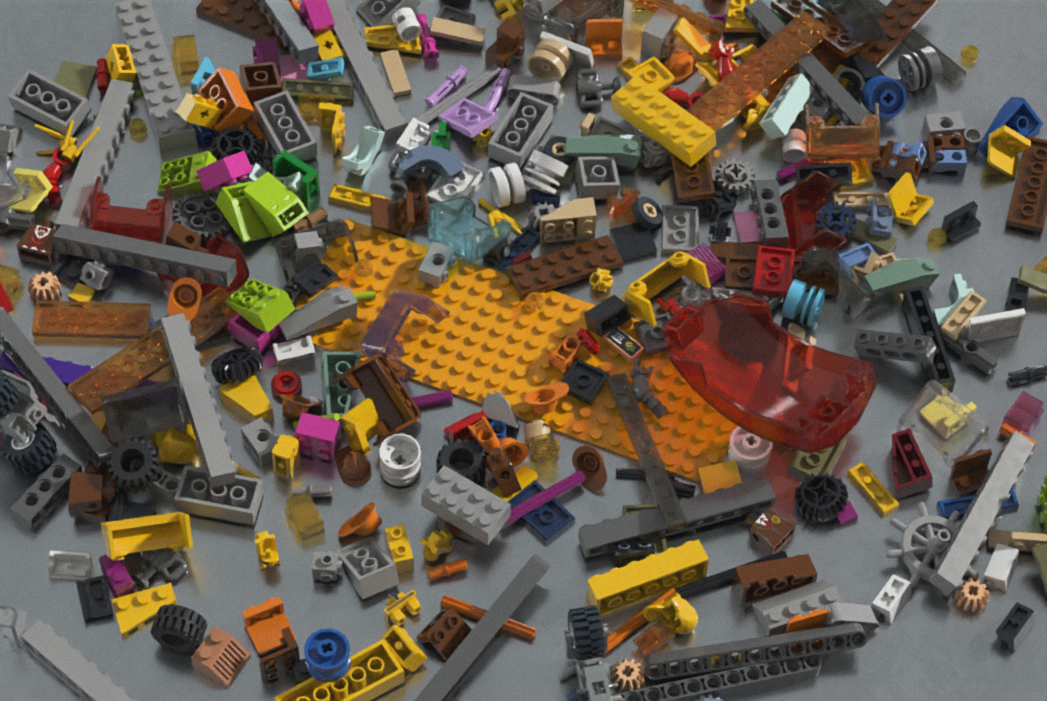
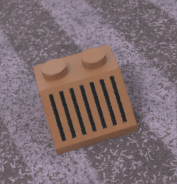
[191,626,250,687]

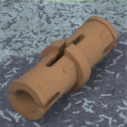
[291,207,328,233]

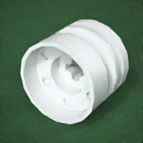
[522,150,569,195]
[379,434,421,486]

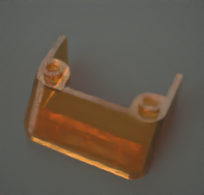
[805,103,880,163]

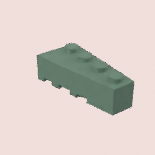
[321,351,361,429]

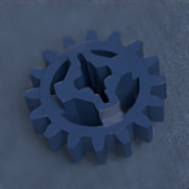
[816,201,857,241]

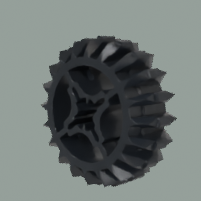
[211,126,261,165]
[211,347,264,384]
[794,471,848,522]

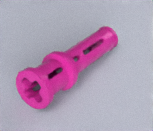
[416,14,439,62]

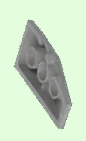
[279,285,358,340]

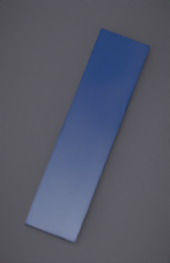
[937,489,1019,519]

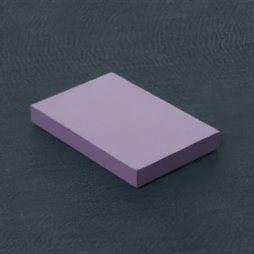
[437,98,499,138]

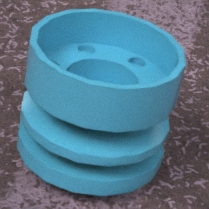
[781,279,826,327]

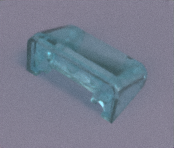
[428,196,511,264]

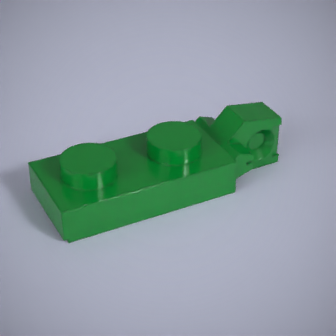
[431,121,451,151]

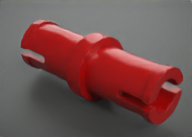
[96,58,110,92]

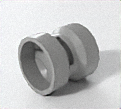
[964,128,982,153]

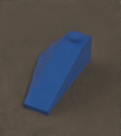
[977,97,1044,161]

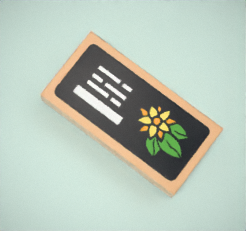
[603,327,644,362]

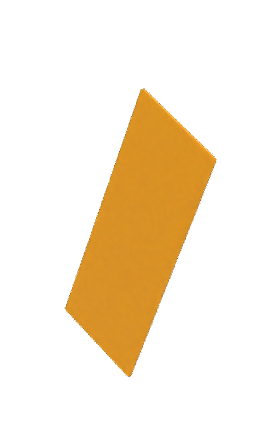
[295,219,763,484]

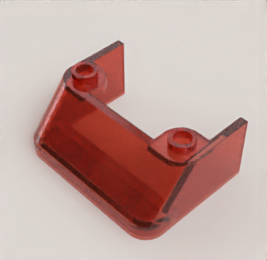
[780,171,847,256]
[90,176,173,244]

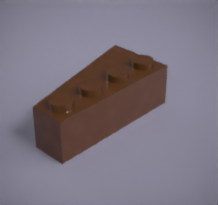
[732,554,818,606]

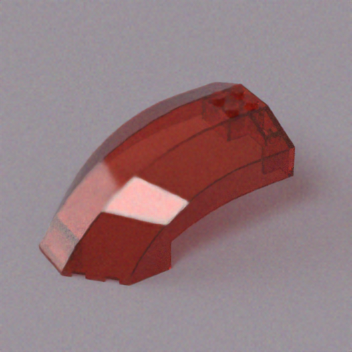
[662,292,877,454]

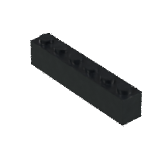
[902,286,956,396]

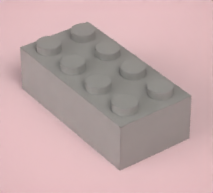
[8,69,92,137]
[254,90,318,161]
[488,92,554,170]
[174,465,264,525]
[421,465,511,545]

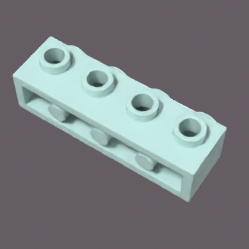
[759,73,814,140]

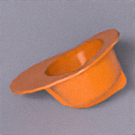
[663,49,697,84]
[167,277,202,321]
[524,382,569,416]
[486,438,528,471]
[338,502,382,537]

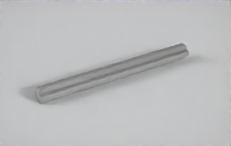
[416,65,501,124]

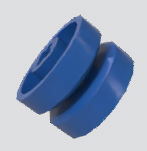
[861,75,907,118]
[304,628,351,683]

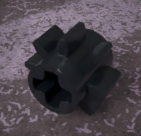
[709,221,731,241]

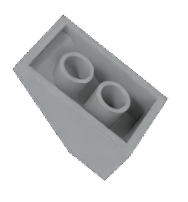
[356,0,422,27]
[335,536,400,599]

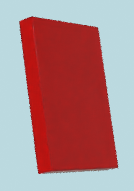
[752,245,795,298]

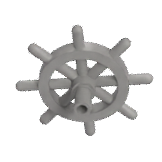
[886,502,980,597]

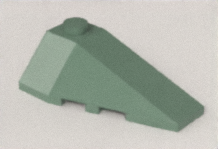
[564,133,642,168]
[863,257,940,293]

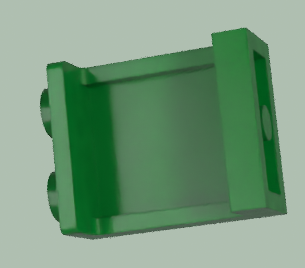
[272,150,320,205]

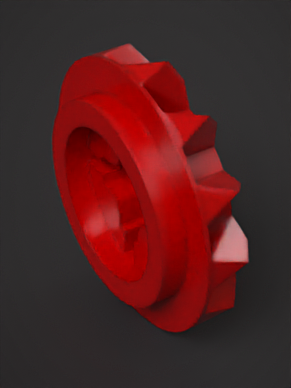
[577,328,600,355]
[271,371,302,399]

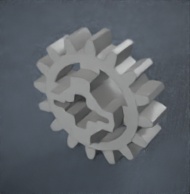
[715,158,755,195]

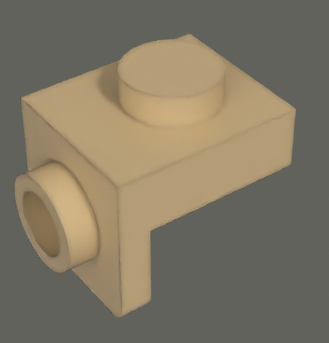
[579,113,595,136]
[852,252,880,280]

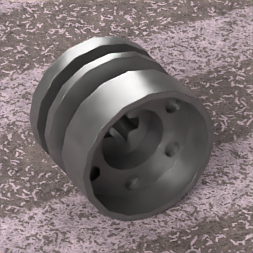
[898,47,943,91]

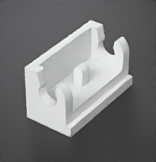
[396,117,431,154]
[272,335,315,365]
[984,543,1019,592]
[48,551,93,581]
[872,574,912,624]

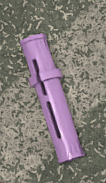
[425,65,468,108]
[484,68,512,112]

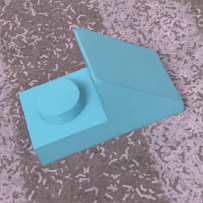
[191,57,215,95]
[307,57,344,81]

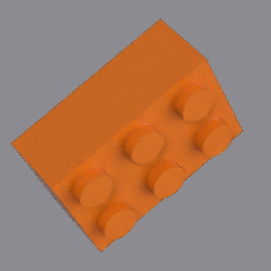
[197,67,254,132]

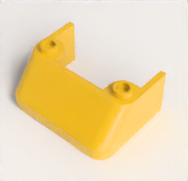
[621,252,711,327]
[101,512,193,561]

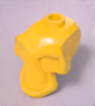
[740,92,770,131]
[150,425,198,464]
[643,592,698,635]

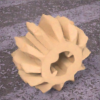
[27,271,61,304]
[954,577,989,613]
[610,657,645,693]

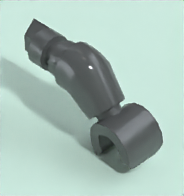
[630,357,668,419]

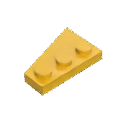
[724,0,758,32]
[364,25,421,54]
[111,583,177,638]

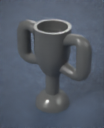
[576,68,621,108]
[388,151,432,195]
[132,548,187,590]

